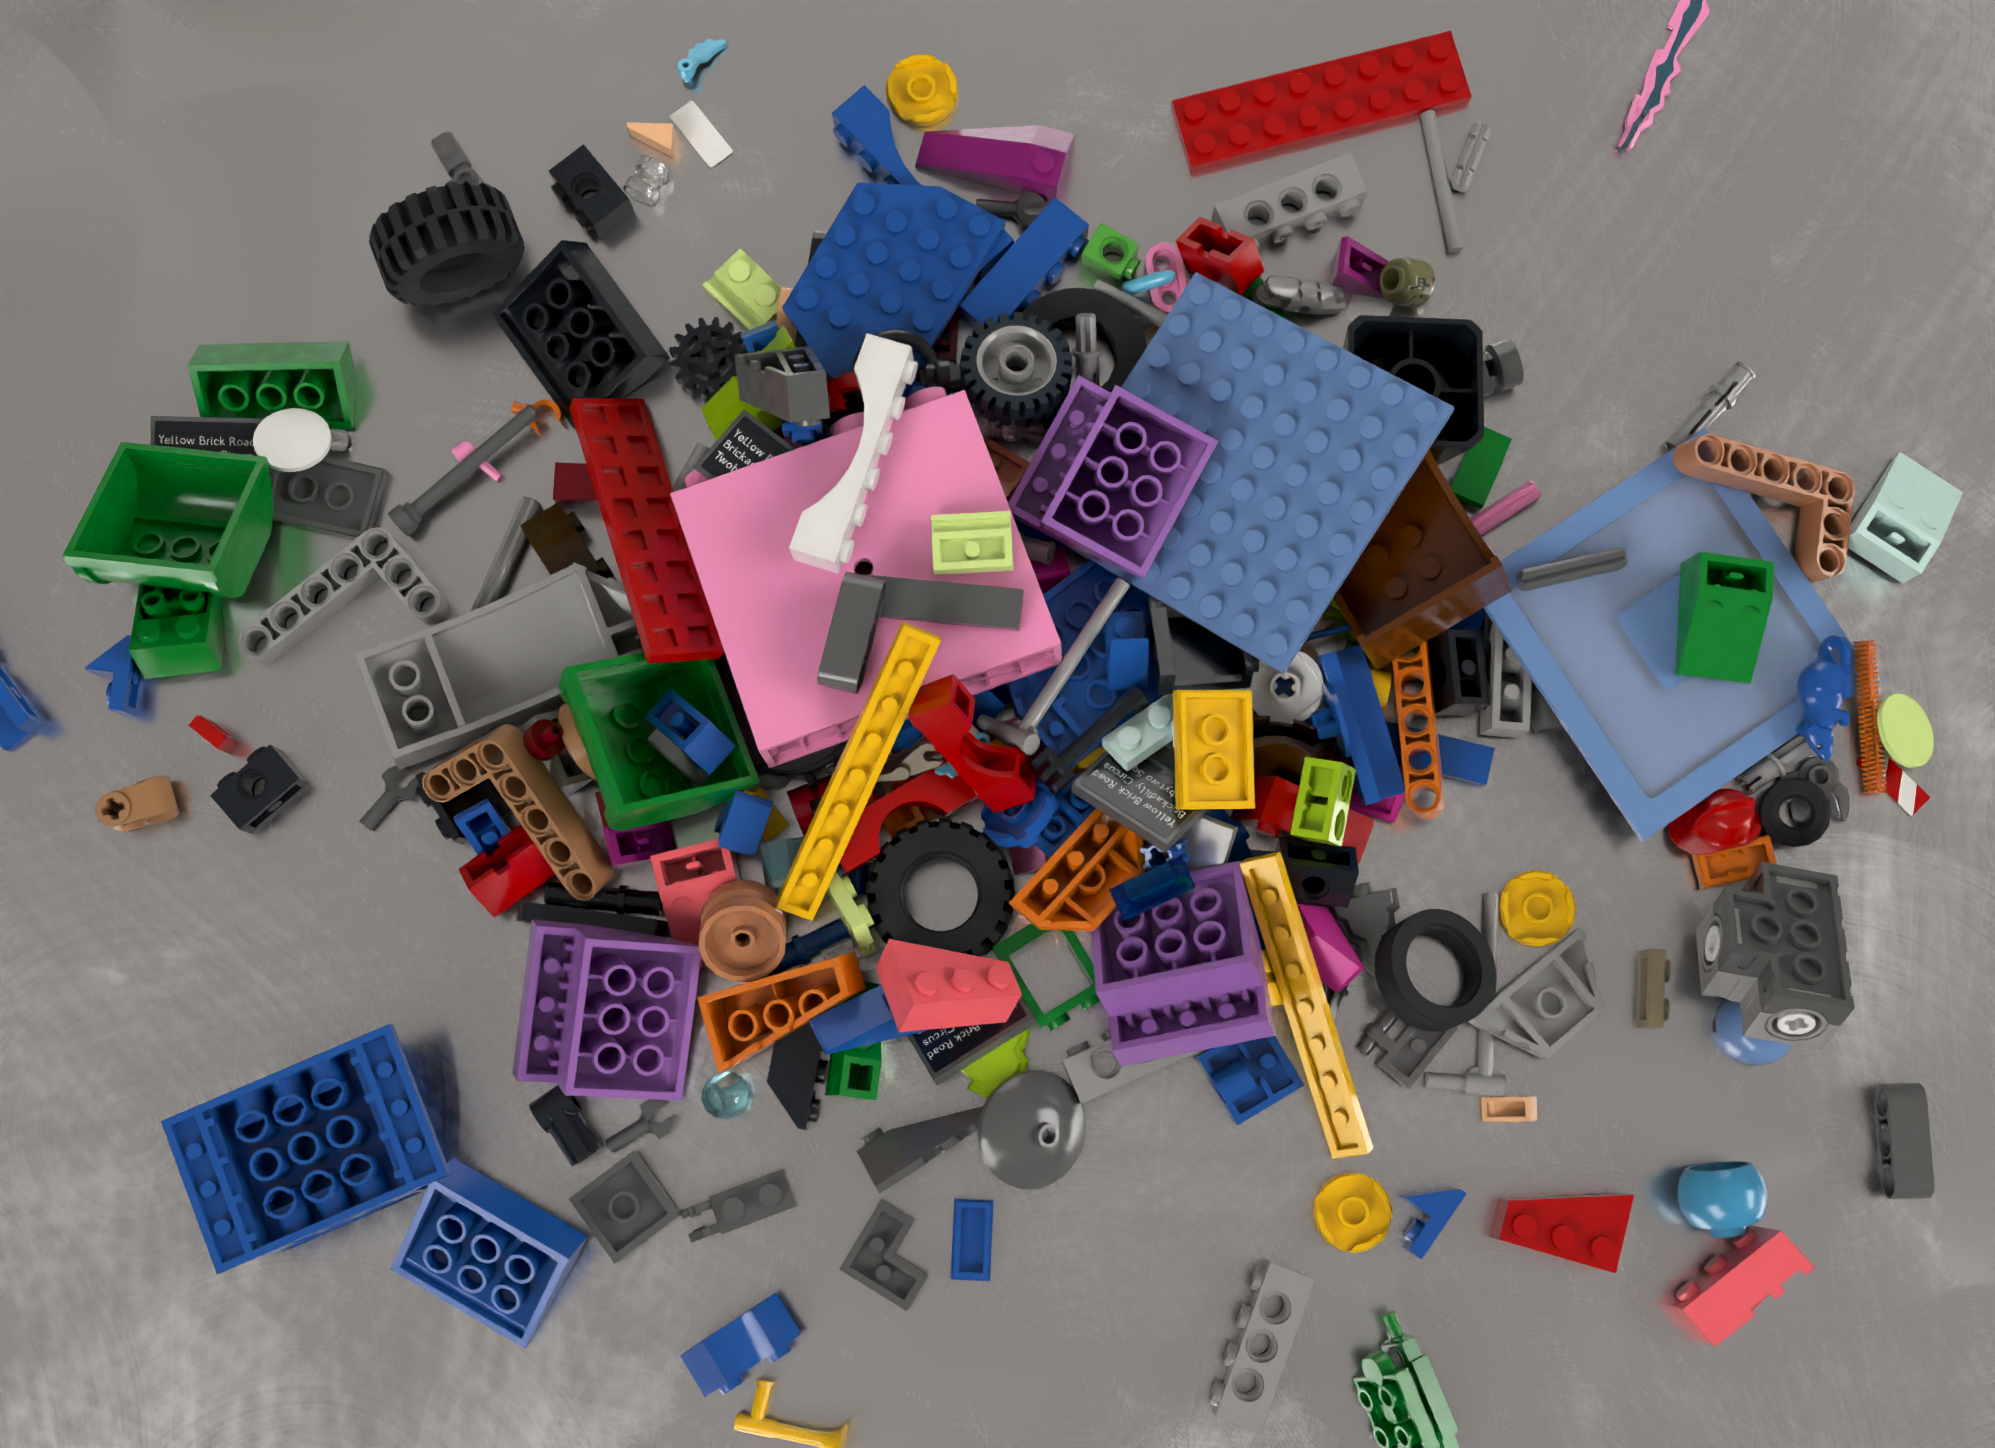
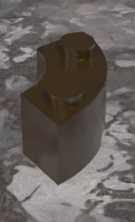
[520,502,614,579]
[1253,716,1337,786]

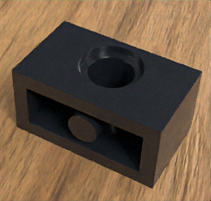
[549,144,634,238]
[1428,629,1490,716]
[210,744,311,834]
[1274,837,1359,908]

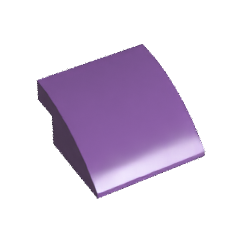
[1008,375,1218,579]
[1091,861,1275,1066]
[512,920,701,1101]

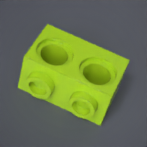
[1290,757,1356,847]

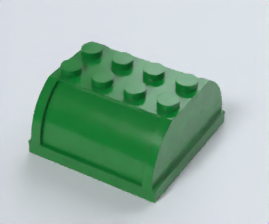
[62,442,273,599]
[558,652,760,831]

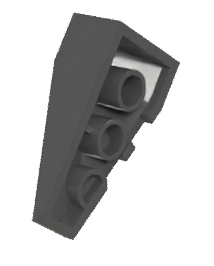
[856,1106,983,1194]

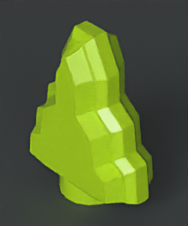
[959,1028,1030,1099]

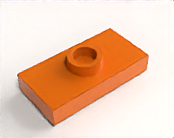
[1691,835,1777,890]

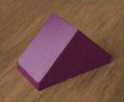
[1330,236,1389,298]
[603,820,676,872]

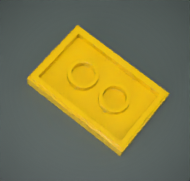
[1173,690,1255,810]

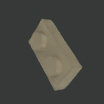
[1637,949,1671,1029]

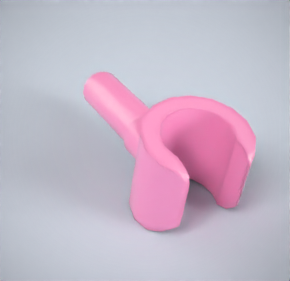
[451,441,502,481]

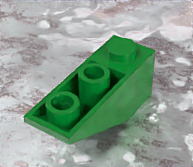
[825,982,882,1100]

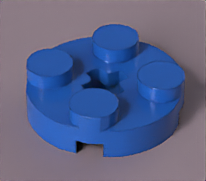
[981,776,1059,849]

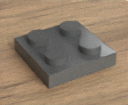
[569,1150,681,1264]

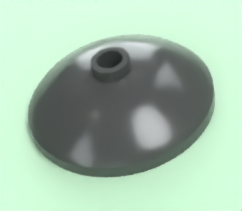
[977,1070,1086,1190]

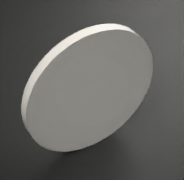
[253,408,332,472]

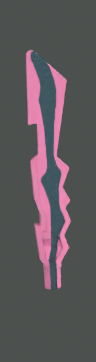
[1618,0,1710,151]

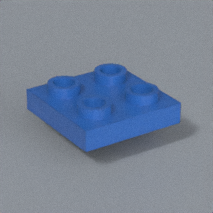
[1196,1036,1304,1125]

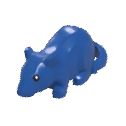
[1796,635,1851,762]

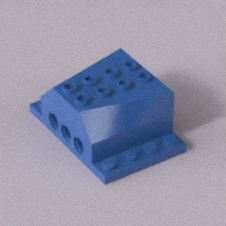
[161,1024,451,1274]

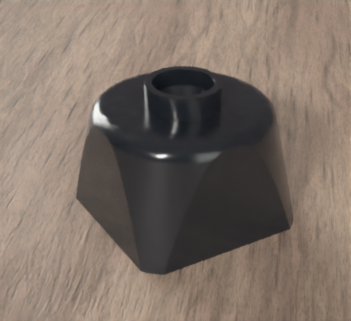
[1343,315,1484,465]

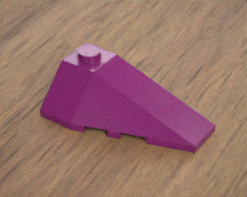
[915,125,1075,202]

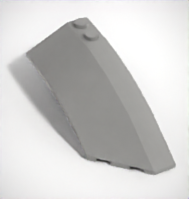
[354,562,644,770]

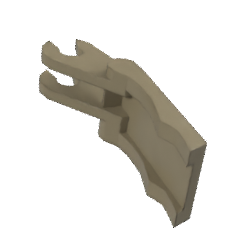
[831,735,943,782]

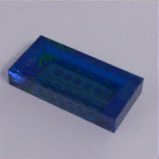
[1109,856,1196,921]

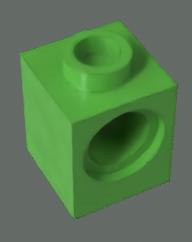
[1081,223,1141,286]

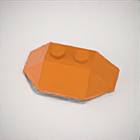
[1009,808,1145,931]

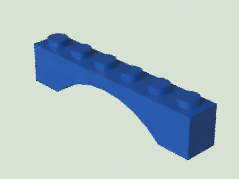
[832,85,1014,281]

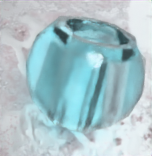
[701,1070,751,1121]

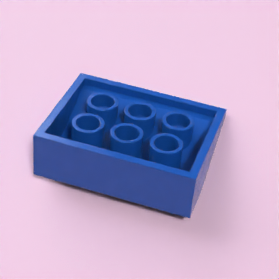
[391,1158,588,1348]

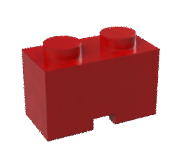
[1175,216,1265,295]
[458,824,555,918]

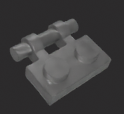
[1356,1003,1458,1089]

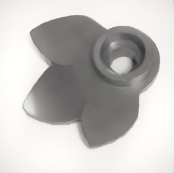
[1776,756,1851,827]

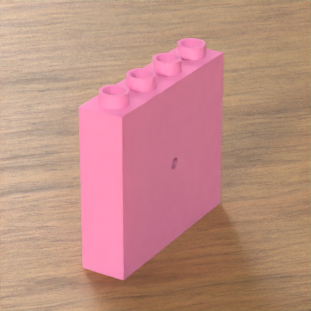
[670,387,1062,768]

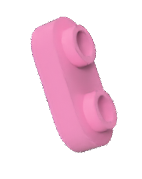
[1144,242,1187,314]

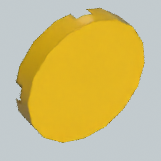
[886,54,958,127]
[1499,870,1576,948]
[1312,1172,1393,1253]

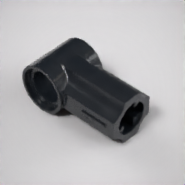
[529,1085,602,1167]

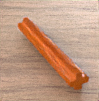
[1853,640,1887,794]

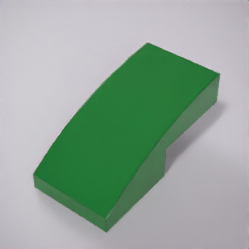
[1450,427,1512,509]

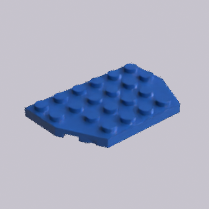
[782,182,1005,397]
[1008,560,1165,769]

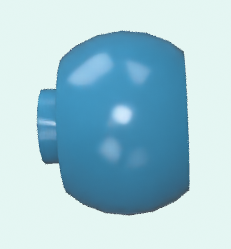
[1677,1161,1768,1238]

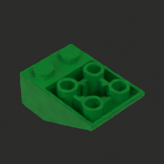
[1675,552,1774,684]
[129,585,225,679]

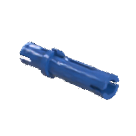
[769,905,874,976]

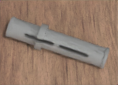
[1663,361,1755,452]

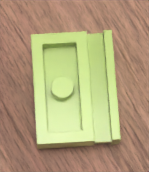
[702,248,781,331]
[931,511,1014,575]
[827,871,877,958]

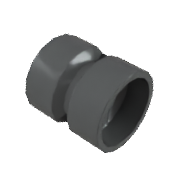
[1483,338,1524,397]

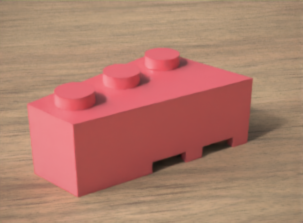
[875,939,1022,1032]
[1671,1226,1815,1347]

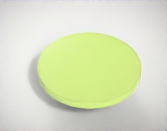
[1877,693,1934,768]

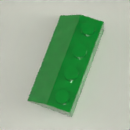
[188,341,356,429]

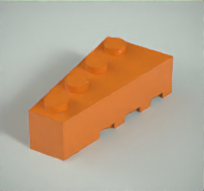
[697,951,866,1074]

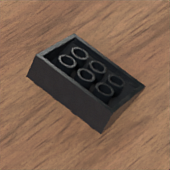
[491,240,670,429]

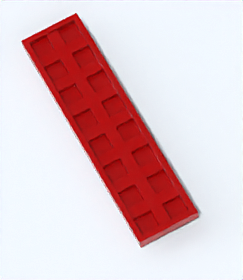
[1171,31,1472,173]
[569,398,724,663]

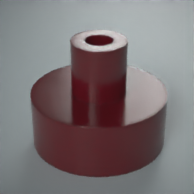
[523,719,565,761]

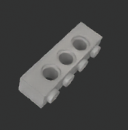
[1211,152,1368,250]
[1479,611,1532,738]
[1061,1031,1202,1104]
[1209,1260,1315,1434]

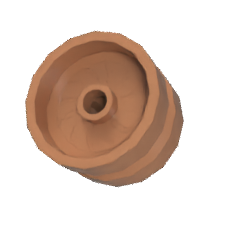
[699,880,787,982]

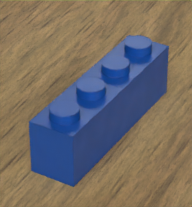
[959,197,1089,329]

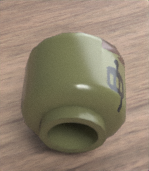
[1380,256,1435,308]

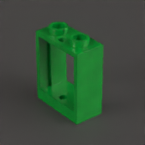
[992,923,1100,1031]

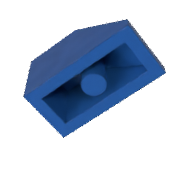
[644,689,736,775]

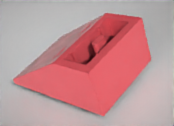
[650,838,741,968]

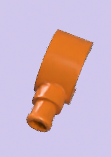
[511,400,564,436]

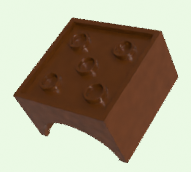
[1333,449,1512,670]

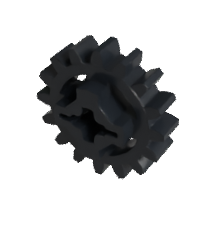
[669,317,747,399]

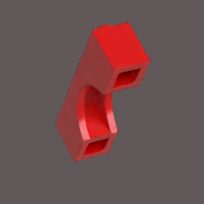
[909,674,1038,813]
[838,757,978,876]

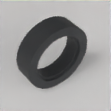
[1374,909,1496,1032]

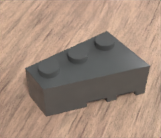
[735,346,830,427]

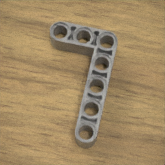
[238,527,449,665]

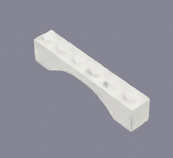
[789,333,918,574]

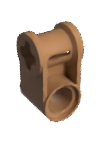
[95,776,180,832]

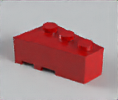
[1230,776,1375,864]
[1489,1193,1634,1273]

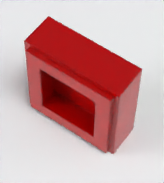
[188,715,238,754]

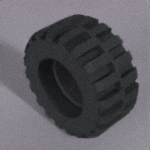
[369,181,525,306]
[866,818,1015,957]

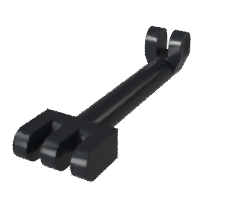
[1029,686,1149,794]

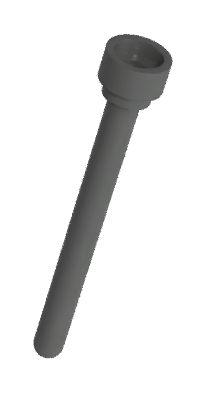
[388,406,538,536]

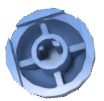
[1714,998,1793,1066]

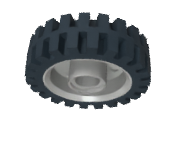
[960,312,1072,426]

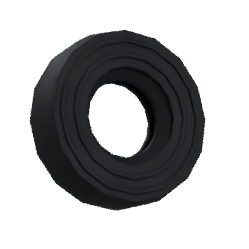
[1759,778,1832,847]

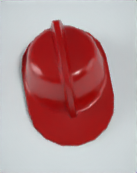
[1668,788,1762,855]

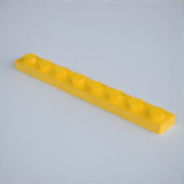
[775,621,941,921]
[1239,852,1373,1159]

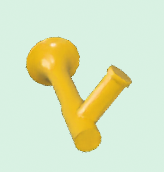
[734,1379,848,1448]

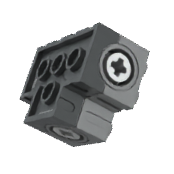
[1696,862,1855,1050]

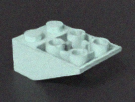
[1848,452,1963,584]

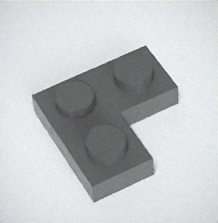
[839,1199,928,1311]

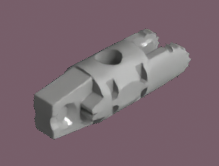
[1251,275,1345,315]

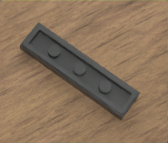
[865,575,1024,631]

